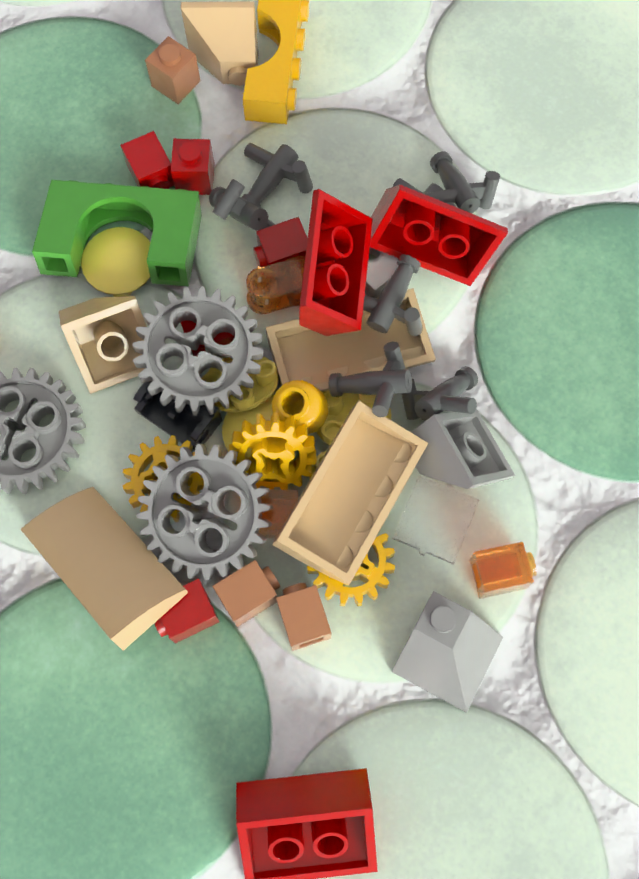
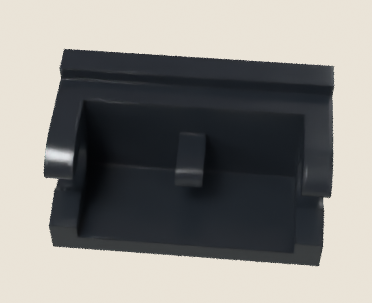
[133,381,223,452]

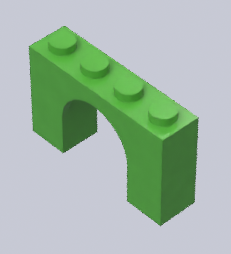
[32,180,202,287]

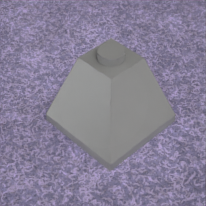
[411,409,515,489]
[392,591,503,712]

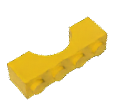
[242,0,309,124]

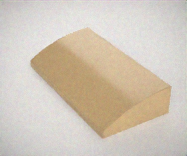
[266,288,436,392]
[272,401,428,585]
[20,487,188,651]

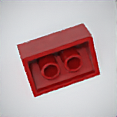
[370,185,508,286]
[299,189,373,336]
[236,768,378,879]

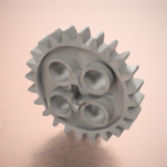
[132,286,263,416]
[0,368,86,494]
[137,444,273,580]

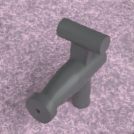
[241,143,313,207]
[424,151,500,213]
[209,179,276,231]
[363,254,423,336]
[329,342,412,417]
[401,366,478,421]

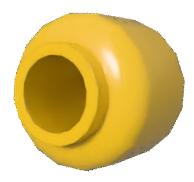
[272,380,329,434]

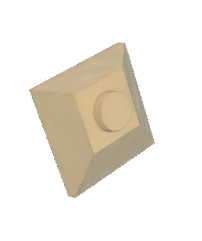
[181,1,258,86]
[58,296,147,394]

